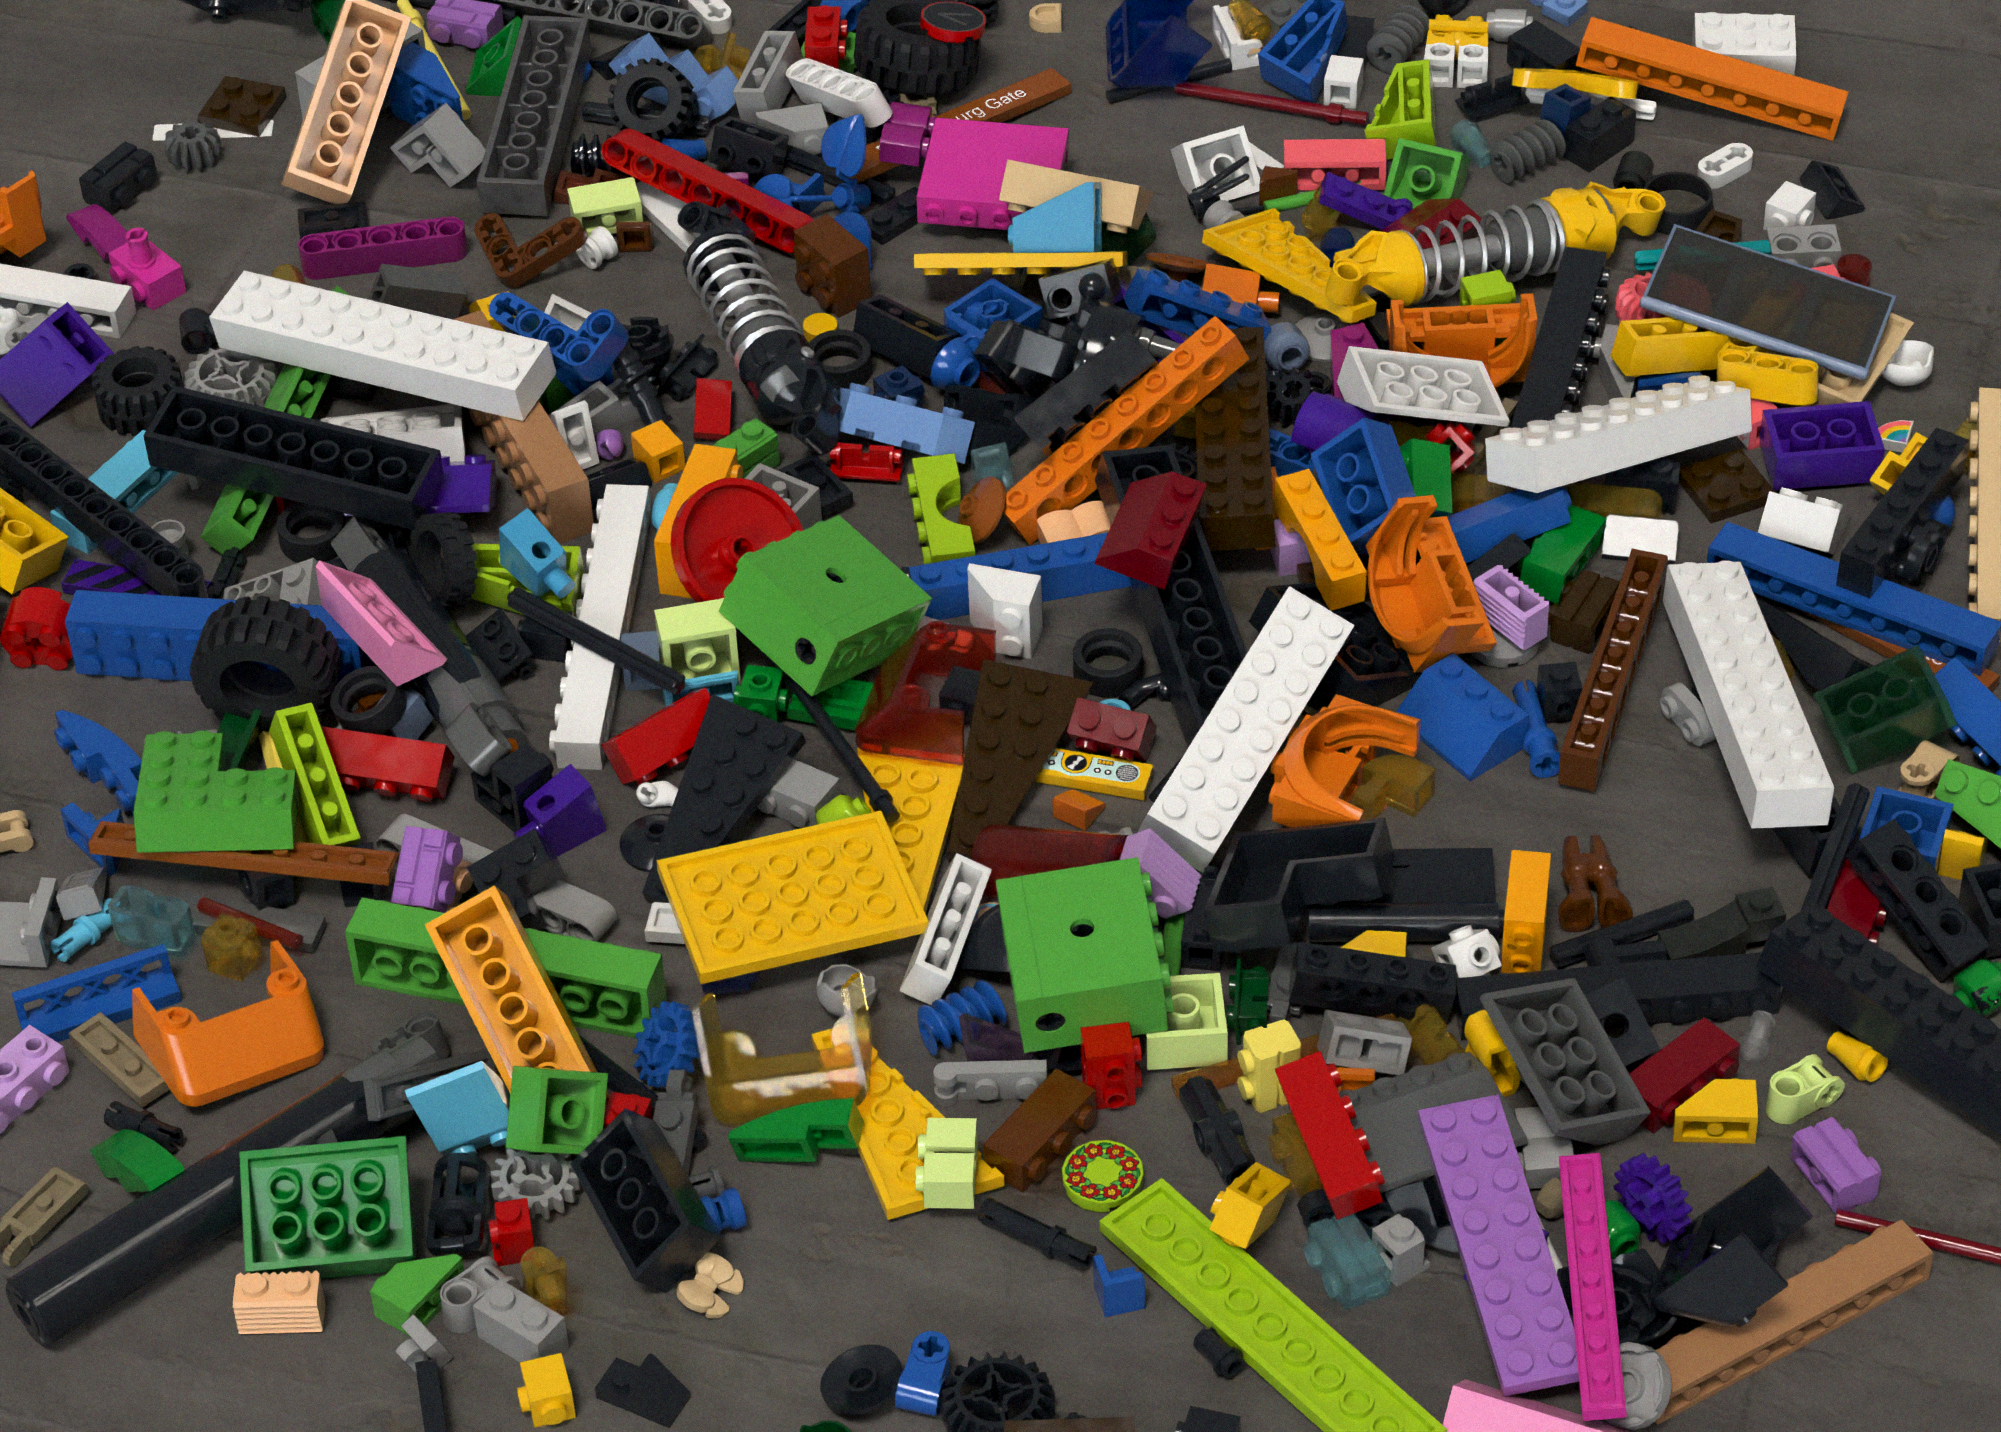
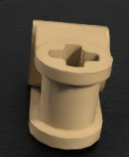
[1898,740,1961,799]

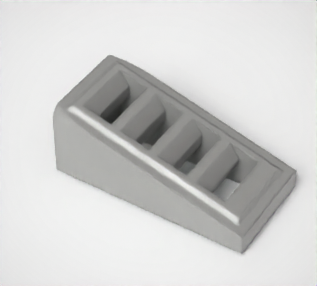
[56,867,107,920]

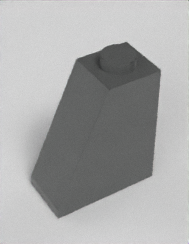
[368,264,468,319]

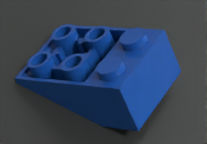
[388,42,463,125]

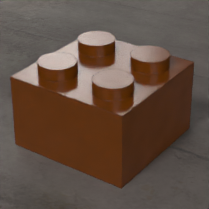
[793,214,871,318]

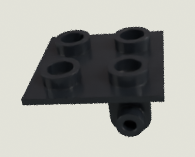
[466,607,533,682]

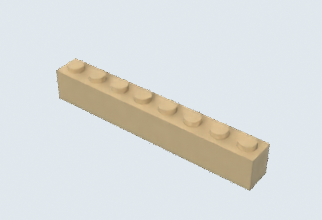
[1967,387,2001,642]

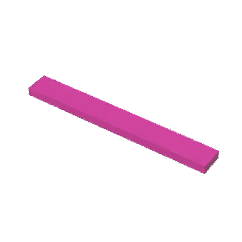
[1559,1153,1627,1421]

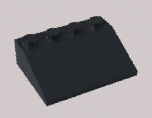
[1249,582,1423,708]

